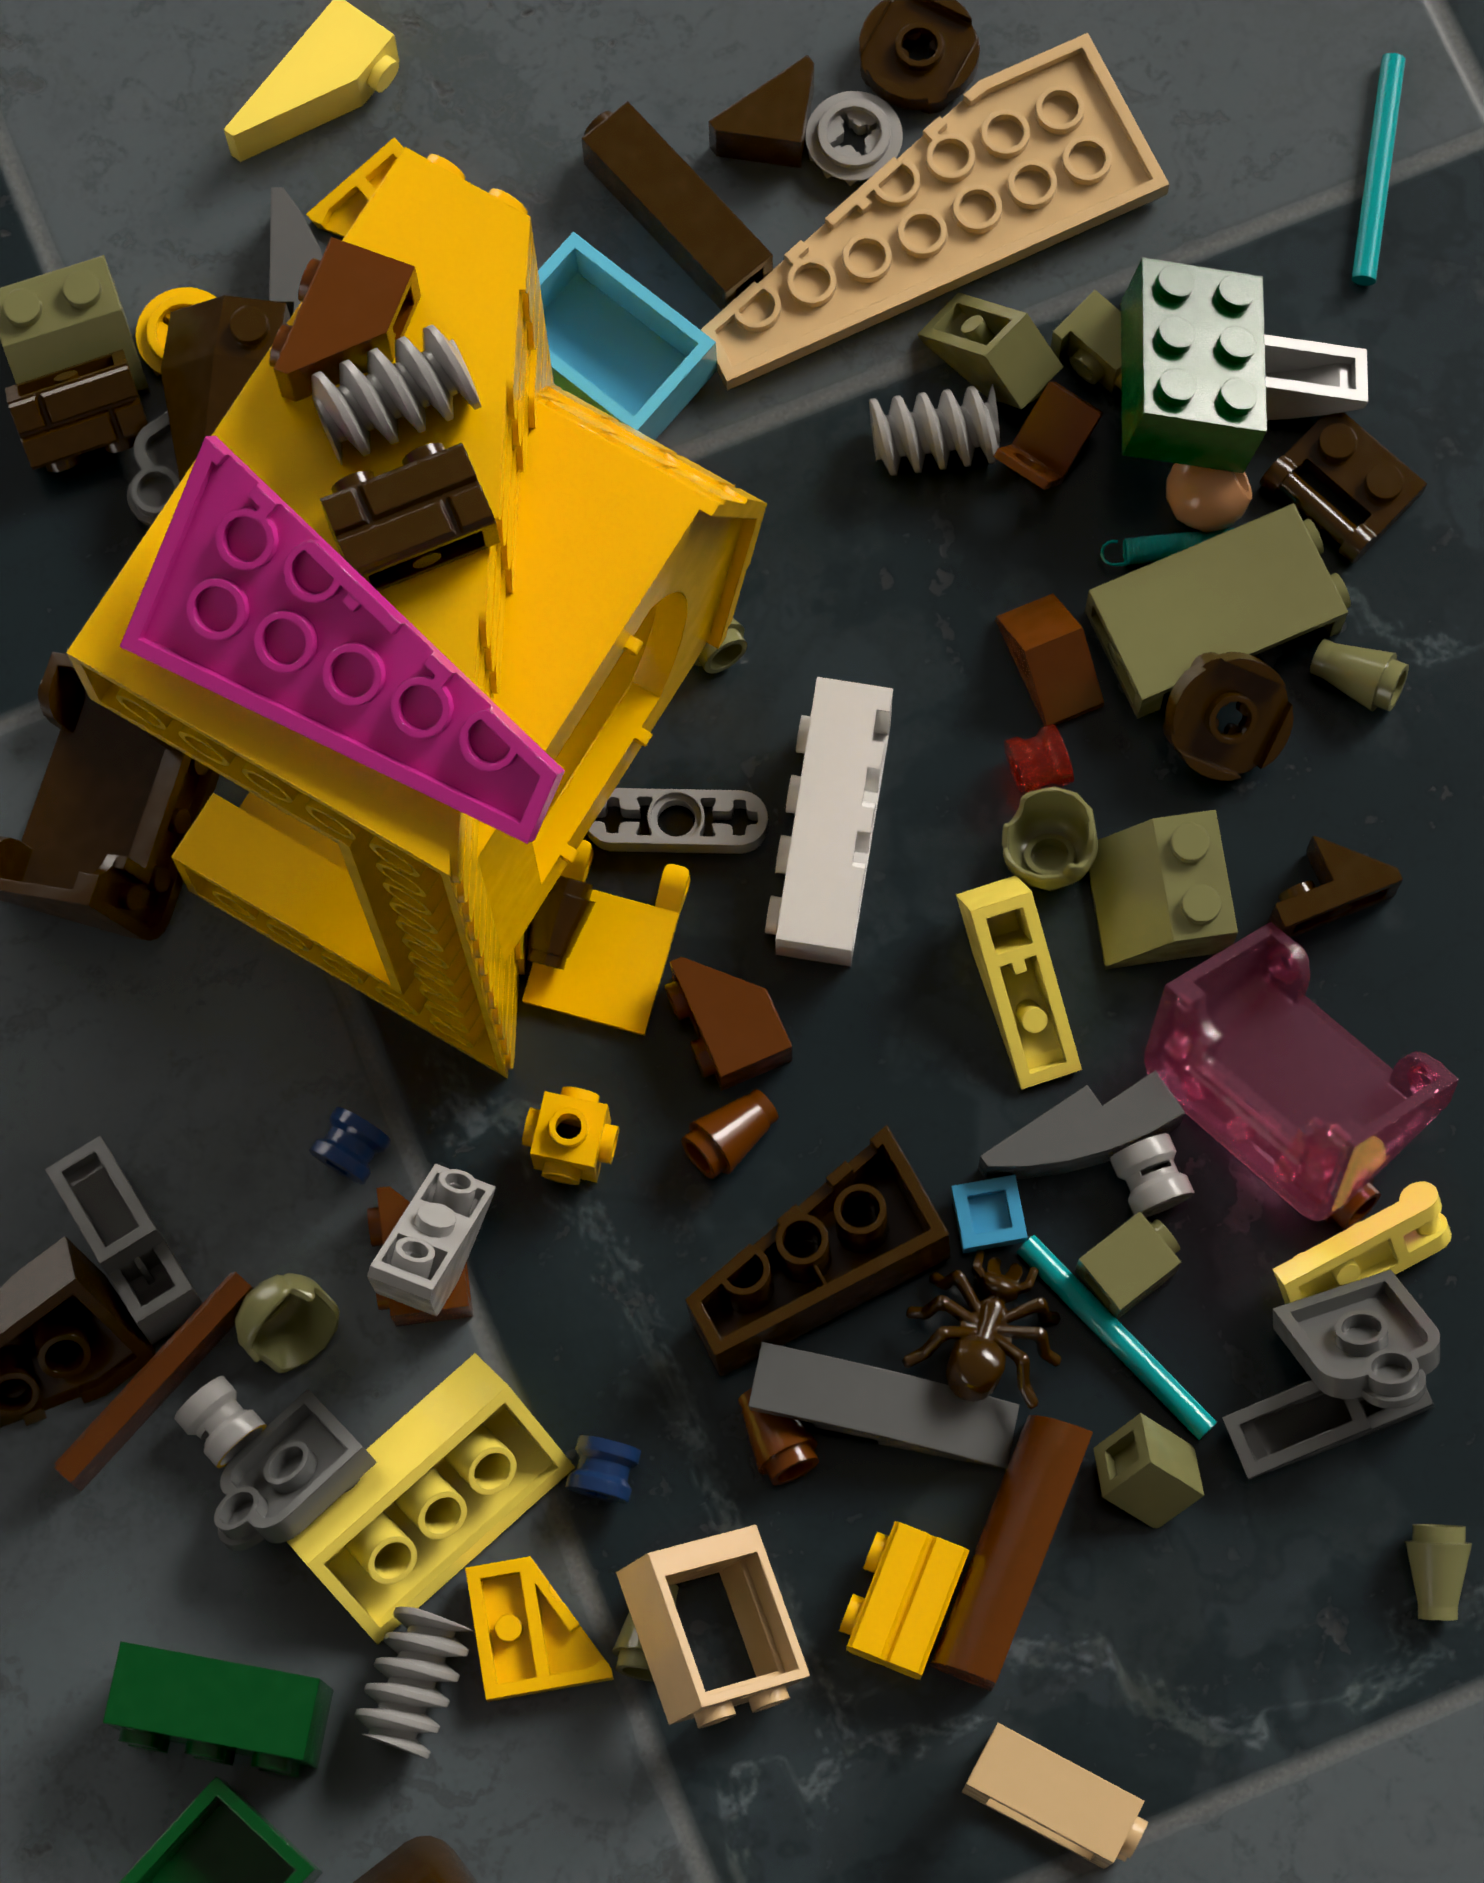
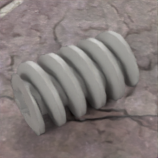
[311,324,482,466]
[869,384,1000,476]
[354,1607,473,1759]

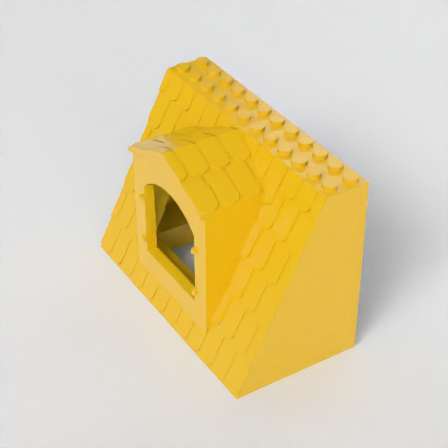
[67,147,767,1078]

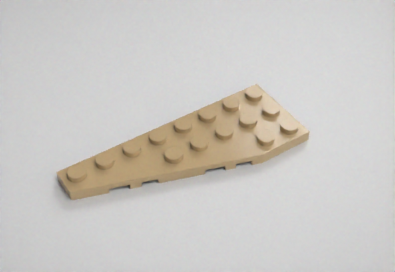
[701,33,1169,391]

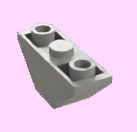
[367,1164,496,1317]

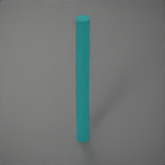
[1352,53,1406,286]
[1016,1235,1217,1440]

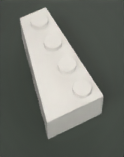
[765,677,893,967]

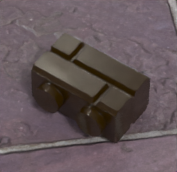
[5,349,149,473]
[320,443,500,591]

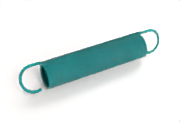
[1100,527,1234,566]

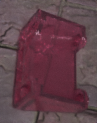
[1144,922,1459,1221]

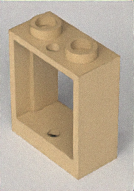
[616,1525,810,1729]
[962,1723,1148,1869]

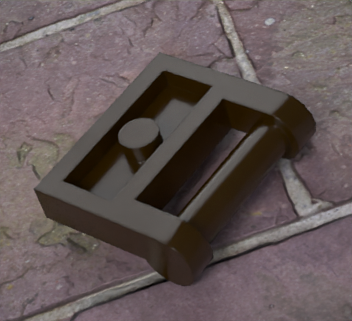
[1259,412,1427,564]

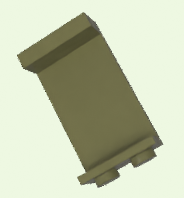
[1085,503,1351,719]

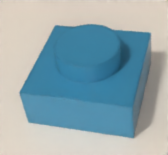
[951,1175,1028,1253]

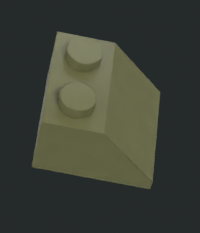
[0,255,150,395]
[1088,810,1238,970]

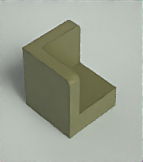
[1093,1413,1204,1528]

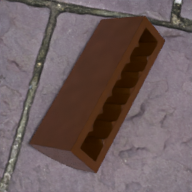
[930,1415,1093,1692]

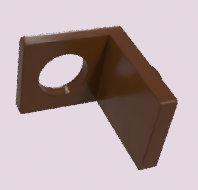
[993,381,1103,490]

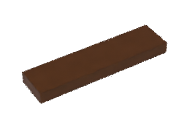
[54,1272,253,1491]

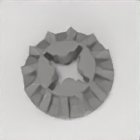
[806,91,903,186]

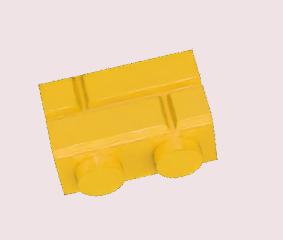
[839,1521,970,1680]

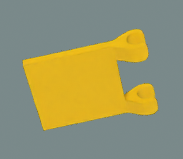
[522,840,691,1036]

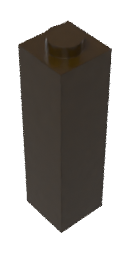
[581,101,772,311]

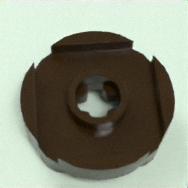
[859,0,980,114]
[1163,652,1294,781]

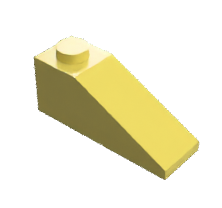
[224,0,400,162]
[956,875,1082,1090]

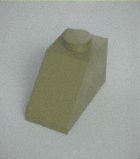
[917,292,1063,409]

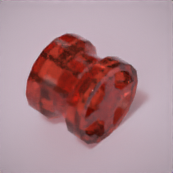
[1004,723,1074,796]

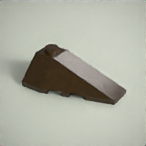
[161,295,291,483]
[0,1236,156,1428]

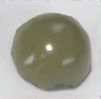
[1002,786,1098,891]
[235,1273,340,1373]

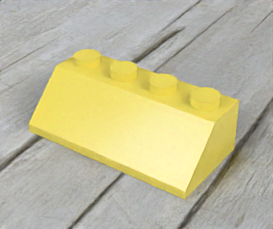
[286,1353,575,1645]

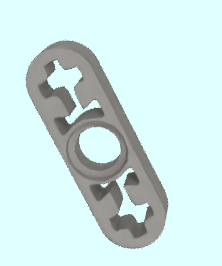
[587,788,768,854]

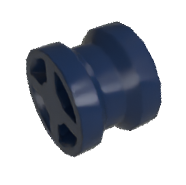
[309,1107,391,1184]
[565,1435,641,1504]

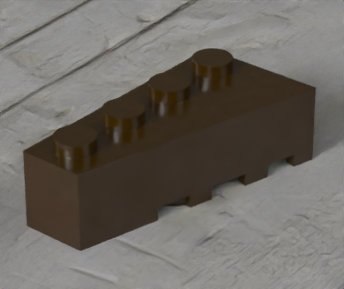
[685,1125,951,1377]

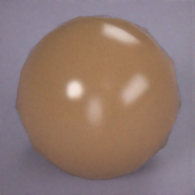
[1166,463,1252,533]

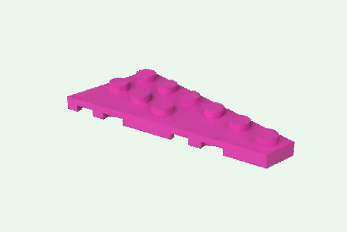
[119,435,565,844]

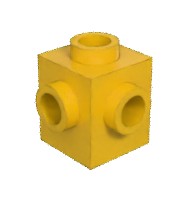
[522,1087,619,1185]

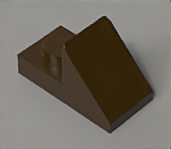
[1268,836,1403,943]

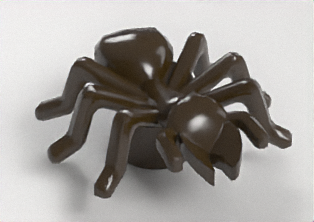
[902,1249,1061,1409]

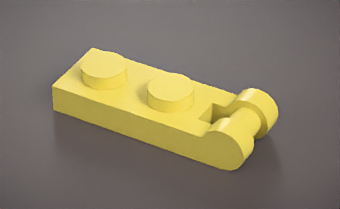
[1273,1181,1452,1304]

